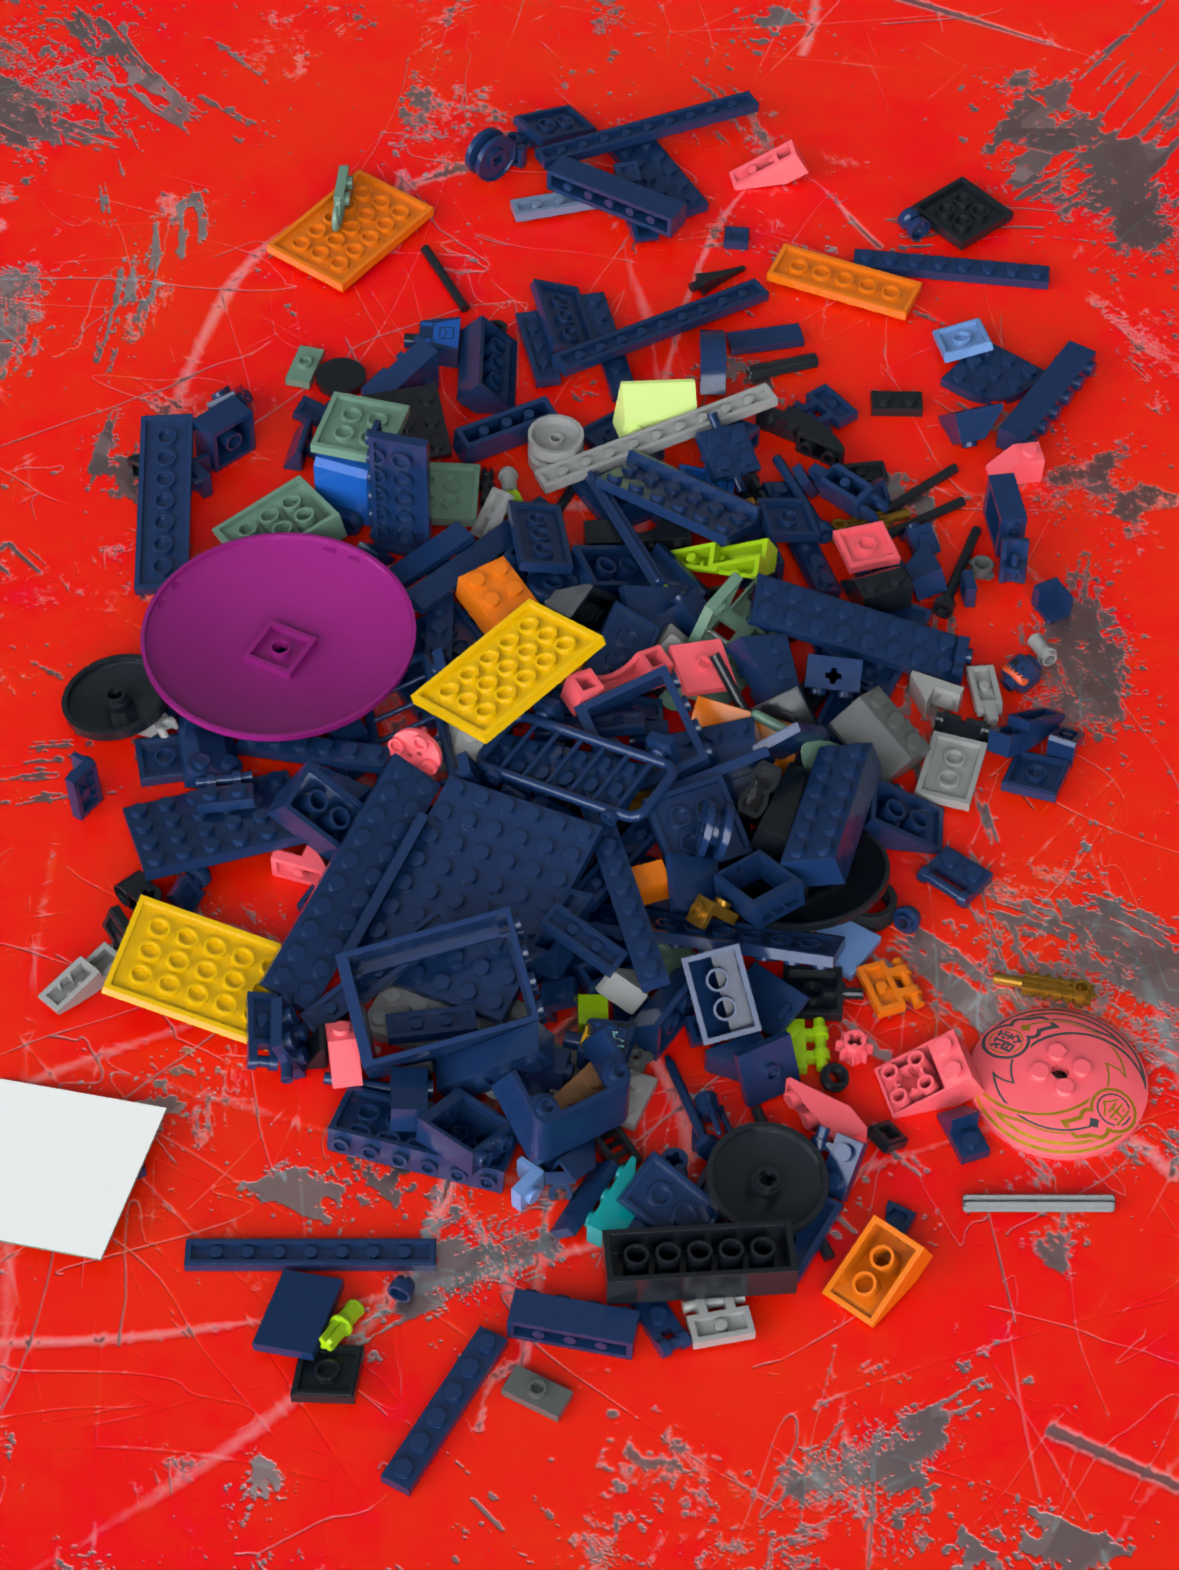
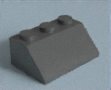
[828,686,931,783]

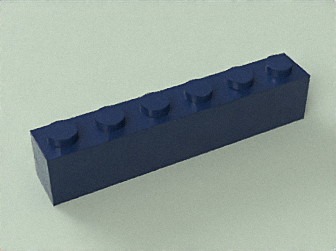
[547,155,686,238]
[996,340,1097,450]

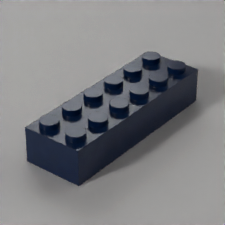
[780,742,882,887]

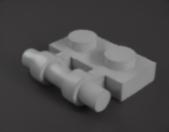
[681,1296,756,1350]

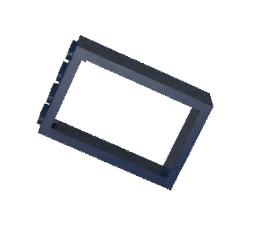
[335,906,548,1080]

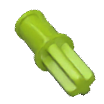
[319,1299,365,1351]

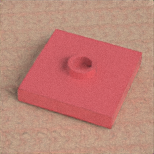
[832,521,901,574]
[667,638,737,697]

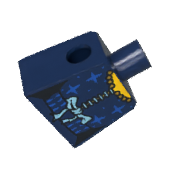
[563,1018,637,1070]

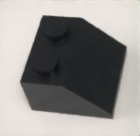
[840,567,914,614]

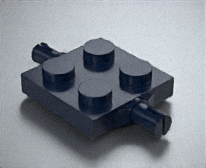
[694,411,761,495]
[270,993,309,1084]

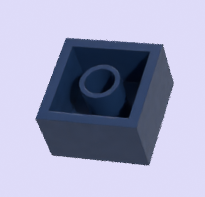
[193,396,256,473]

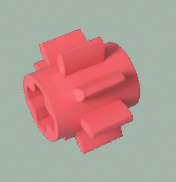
[835,1028,873,1067]

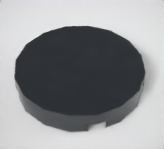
[316,357,366,397]

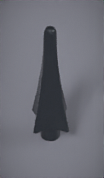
[689,266,746,296]

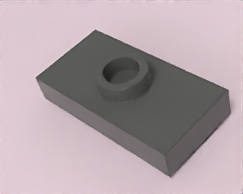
[501,1365,573,1422]

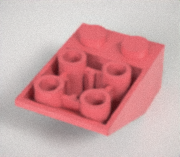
[874,1029,985,1119]

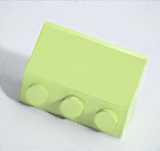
[612,379,697,438]

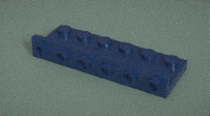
[365,419,432,556]
[595,449,761,546]
[327,1086,519,1194]

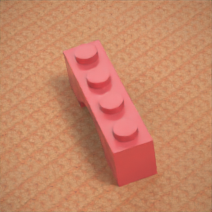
[560,645,674,717]

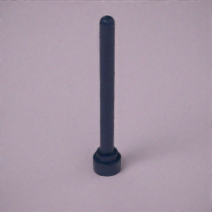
[772,455,834,544]

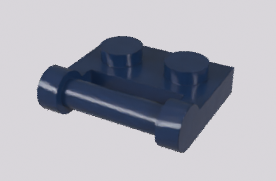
[916,845,993,909]

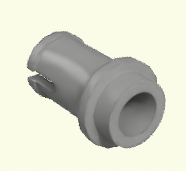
[498,466,519,491]
[1027,633,1057,666]

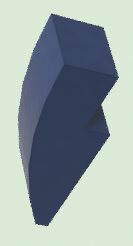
[987,707,1065,758]

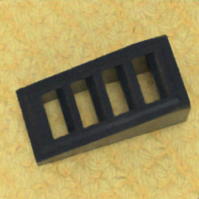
[595,1126,643,1166]

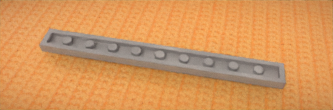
[534,383,778,494]

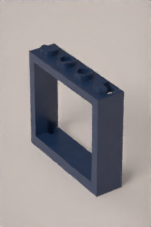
[574,665,714,792]

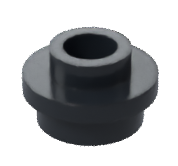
[819,1063,849,1093]

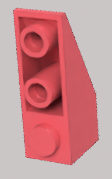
[783,1077,868,1153]

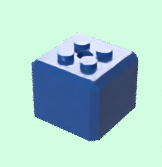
[313,453,373,526]

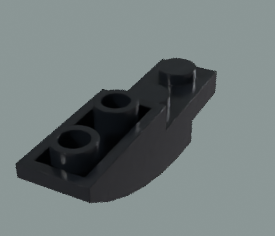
[755,405,845,466]

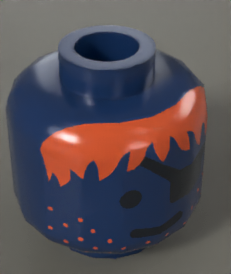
[1001,654,1042,694]

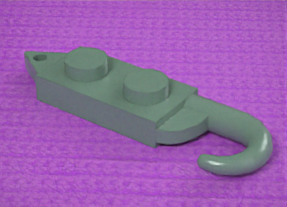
[332,164,354,232]

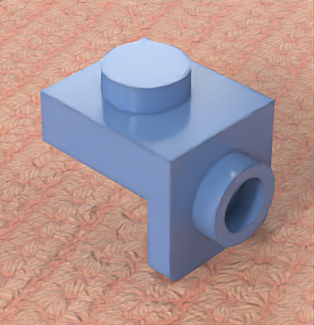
[511,1156,544,1212]

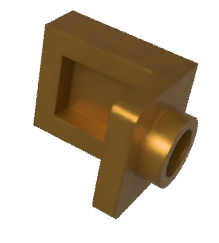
[686,894,739,930]

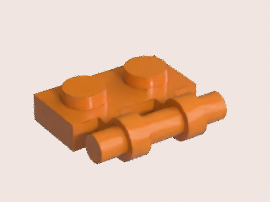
[856,957,925,1019]

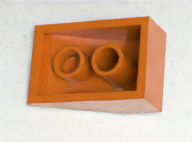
[822,1215,933,1328]

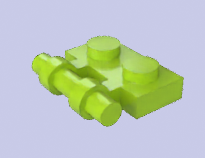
[781,1017,831,1075]

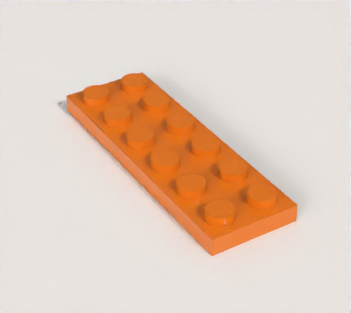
[767,243,922,320]

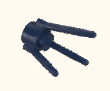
[692,1091,733,1152]

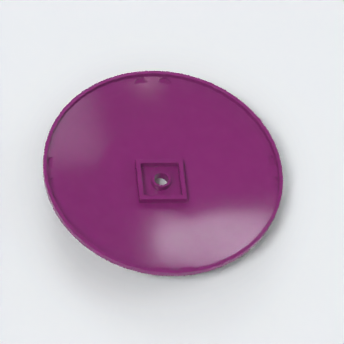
[140,532,417,742]

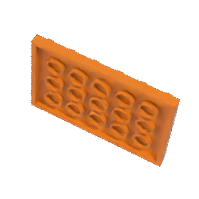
[267,169,434,292]

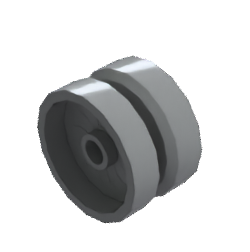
[528,414,584,472]

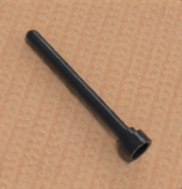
[932,526,981,619]

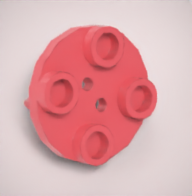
[388,727,443,777]

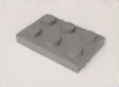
[914,731,988,812]

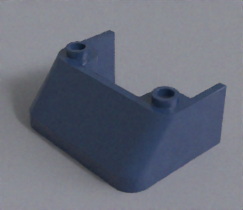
[491,1027,631,1164]

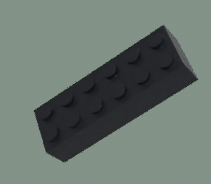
[601,1219,799,1304]

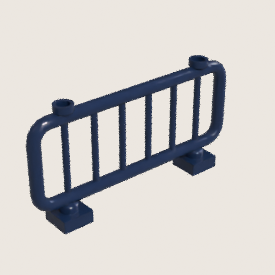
[364,647,482,815]
[476,696,681,826]

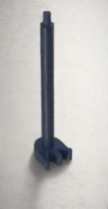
[664,1055,720,1162]

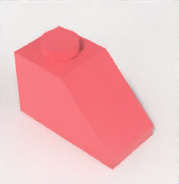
[985,442,1045,484]
[325,1021,363,1089]

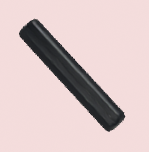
[746,353,818,381]

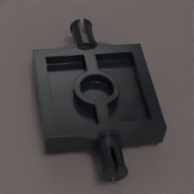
[782,965,863,1021]

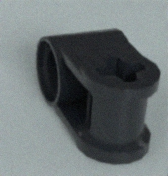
[114,870,162,912]

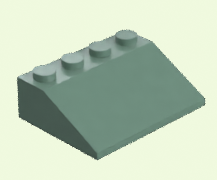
[212,475,347,544]

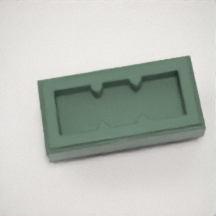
[285,345,325,389]

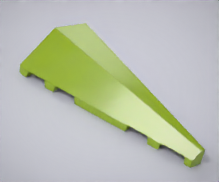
[670,538,778,579]

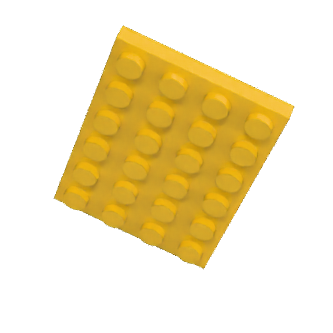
[410,598,606,744]
[101,894,281,1052]

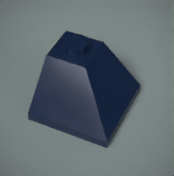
[938,403,1004,448]

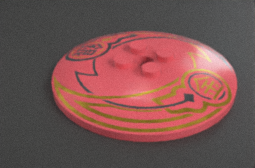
[971,1008,1148,1161]

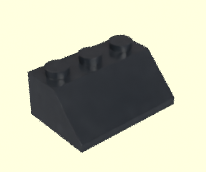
[544,583,621,632]

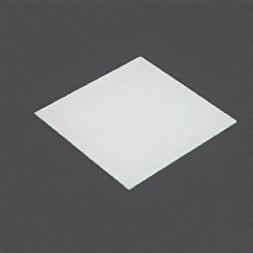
[0,1079,167,1261]

